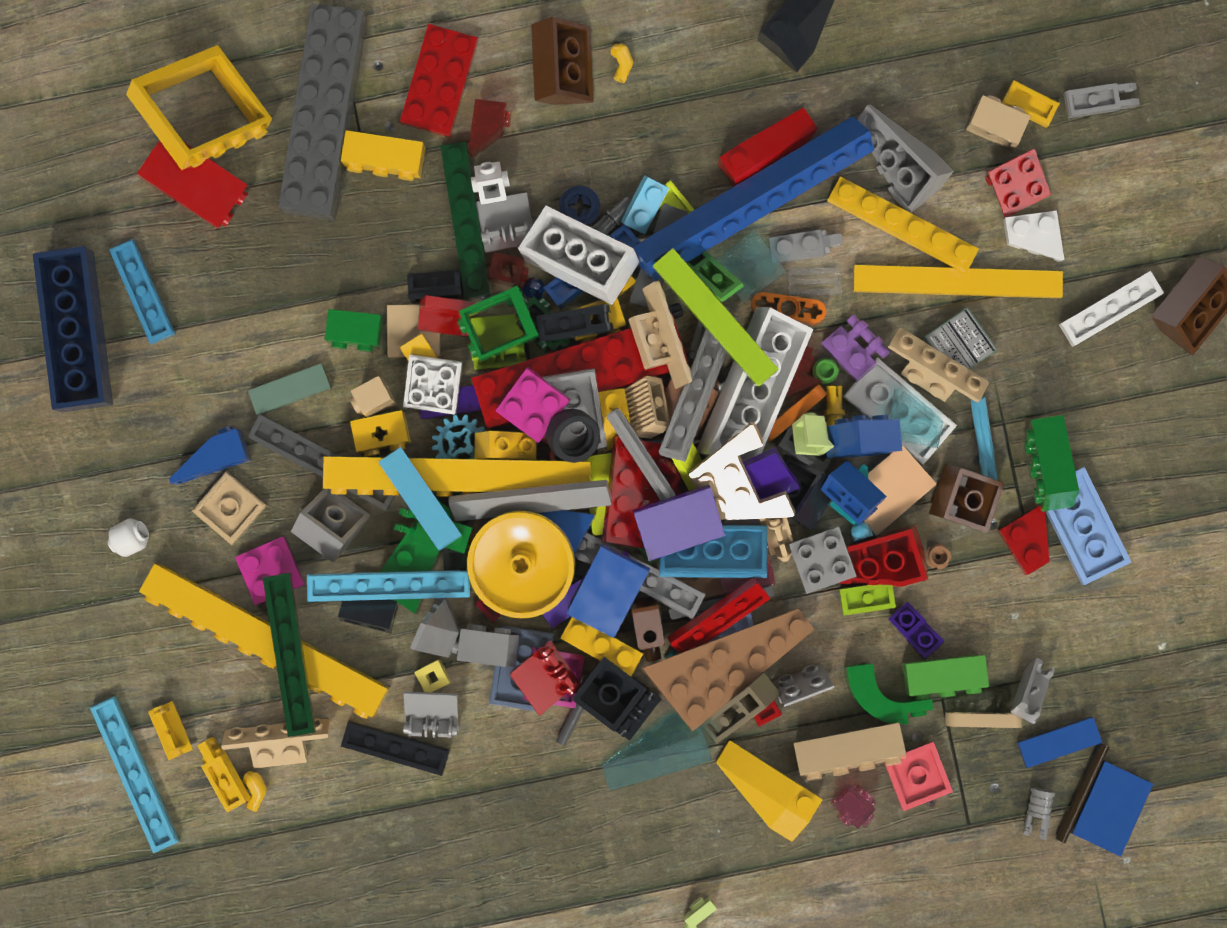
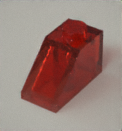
[468,99,512,157]

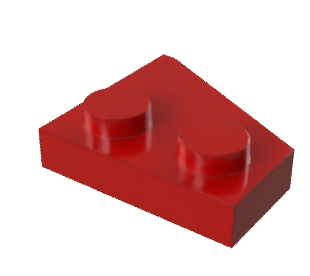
[998,505,1050,575]

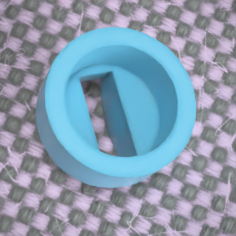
[851,522,873,543]

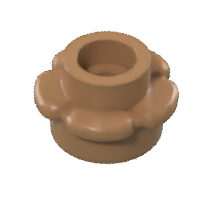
[925,544,951,570]

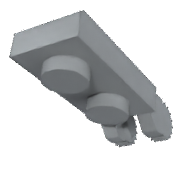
[1063,82,1140,119]

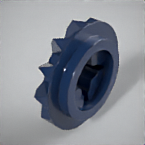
[559,186,600,226]

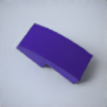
[888,601,944,660]

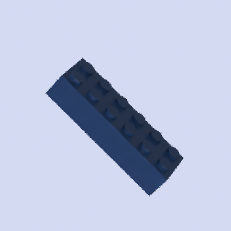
[33,246,113,413]

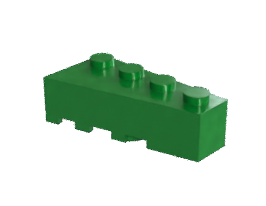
[380,499,454,614]

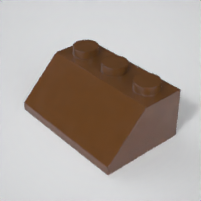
[531,16,594,105]
[1151,256,1227,355]

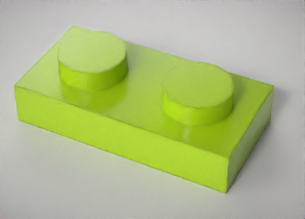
[838,585,896,616]

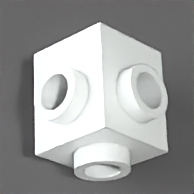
[471,161,510,205]

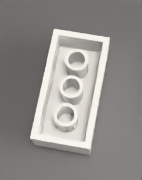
[518,206,639,305]

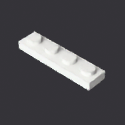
[1059,271,1164,347]

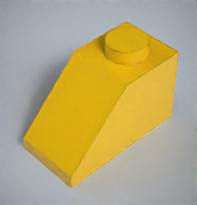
[598,388,630,451]

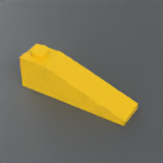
[716,740,823,842]

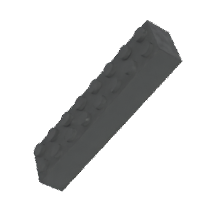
[278,3,367,221]

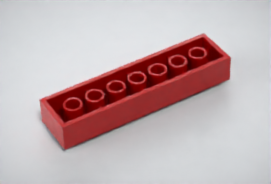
[471,315,689,431]

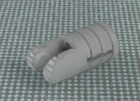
[1023,787,1055,840]

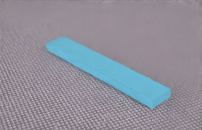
[307,570,470,602]
[90,696,180,854]

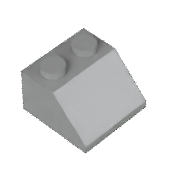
[291,489,370,562]

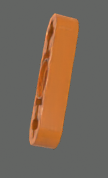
[750,292,826,325]
[767,384,827,442]

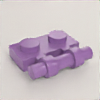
[822,314,890,382]

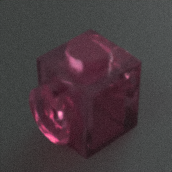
[831,784,877,829]

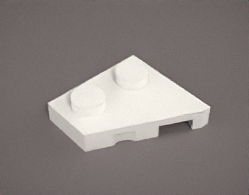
[1003,211,1064,262]

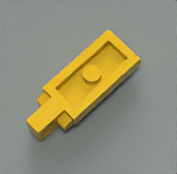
[197,737,251,812]

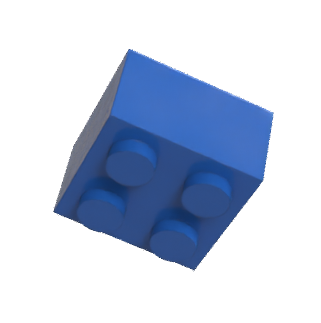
[827,415,903,458]

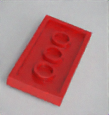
[400,24,479,138]
[602,436,665,549]

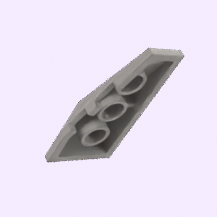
[857,105,954,213]
[410,598,460,658]

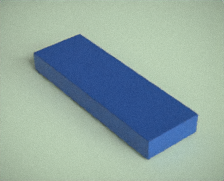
[1017,717,1102,768]

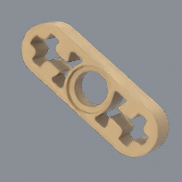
[945,712,1022,728]

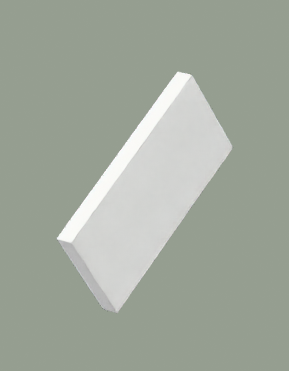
[842,357,957,465]

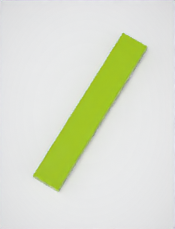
[652,248,779,387]

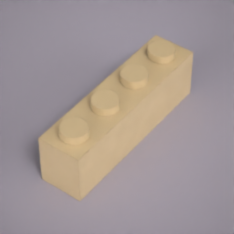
[794,723,906,781]

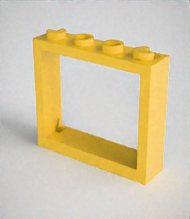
[126,45,272,170]

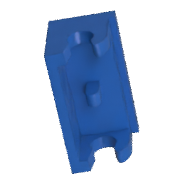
[821,461,887,525]

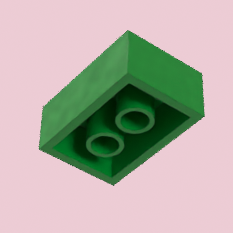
[1023,415,1079,512]

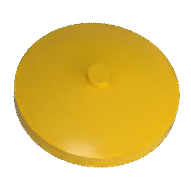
[467,511,575,618]

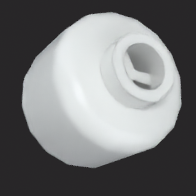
[108,518,149,557]

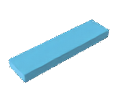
[378,447,461,551]

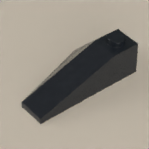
[758,0,834,72]

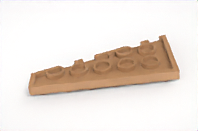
[641,609,815,731]

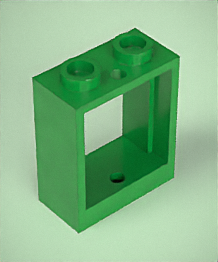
[457,286,540,362]

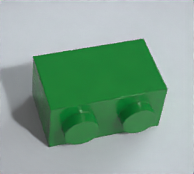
[324,309,384,353]

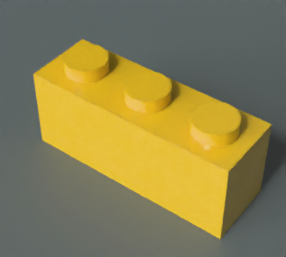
[341,130,426,181]
[560,617,644,677]

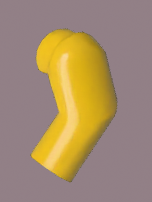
[610,43,634,83]
[243,771,267,812]

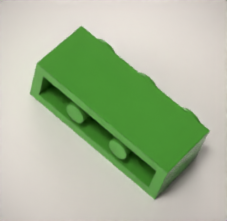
[902,654,989,700]

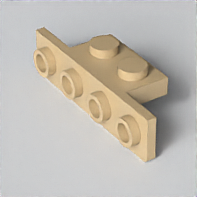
[629,281,692,389]
[888,328,989,403]
[221,718,330,768]

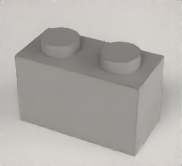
[457,624,519,667]

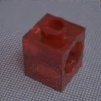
[488,252,529,287]

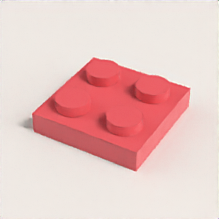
[884,741,953,811]

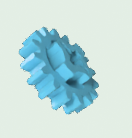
[432,415,486,460]

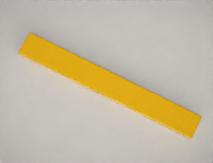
[853,265,1063,298]

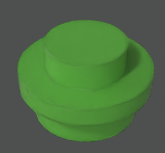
[812,358,839,384]

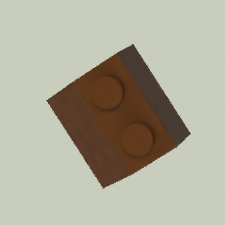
[929,464,1005,533]

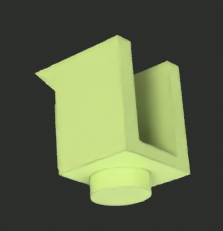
[792,413,834,456]

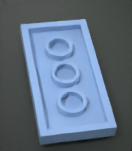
[1045,467,1131,585]

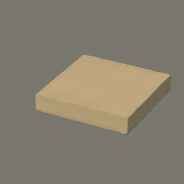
[387,305,441,358]
[192,471,267,545]

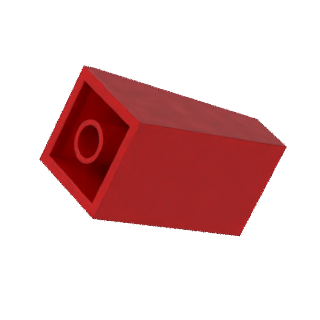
[137,140,249,229]

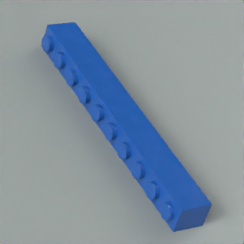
[632,116,874,282]

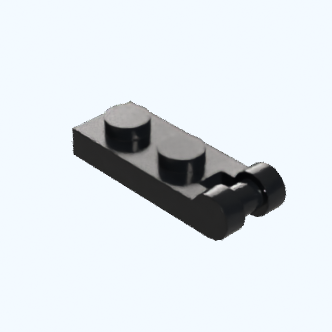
[536,304,614,343]

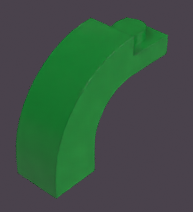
[844,663,934,725]

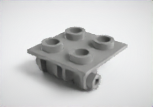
[476,192,533,253]
[789,526,856,594]
[772,663,835,707]
[403,692,459,738]

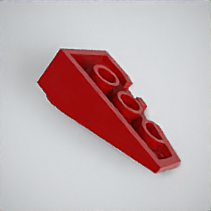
[718,107,818,187]
[839,524,928,587]

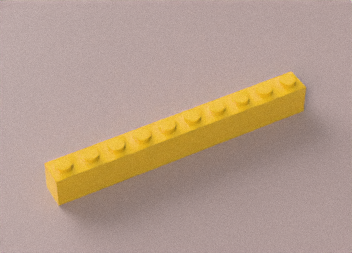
[323,457,592,496]
[139,564,391,719]

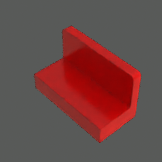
[417,295,476,337]

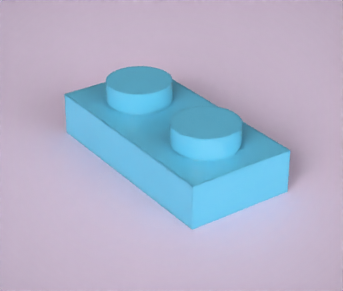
[620,175,669,234]

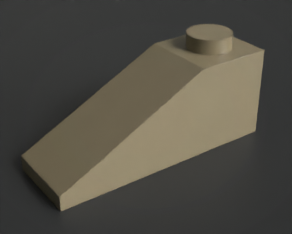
[701,673,781,744]

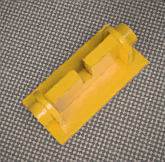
[148,701,193,761]

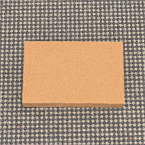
[864,445,936,536]

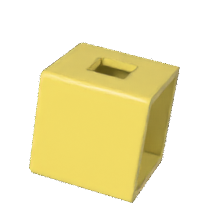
[414,659,452,693]

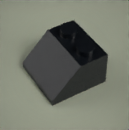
[784,455,831,530]
[570,657,647,732]

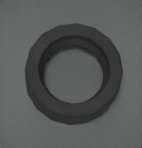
[546,408,600,463]

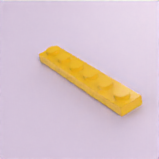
[827,176,979,274]

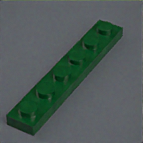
[440,142,491,300]
[262,573,316,737]

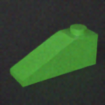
[687,251,744,302]

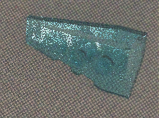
[602,713,712,790]

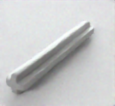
[607,408,676,501]

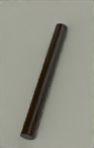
[1056,743,1109,843]

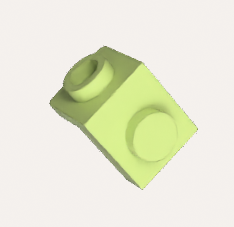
[684,896,717,928]

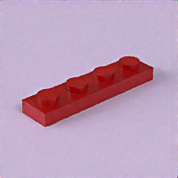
[667,577,771,654]

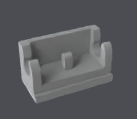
[1010,658,1055,724]

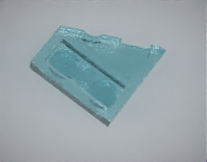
[889,387,943,448]

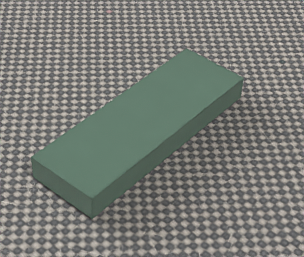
[248,363,332,416]

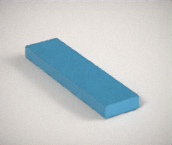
[109,239,176,345]

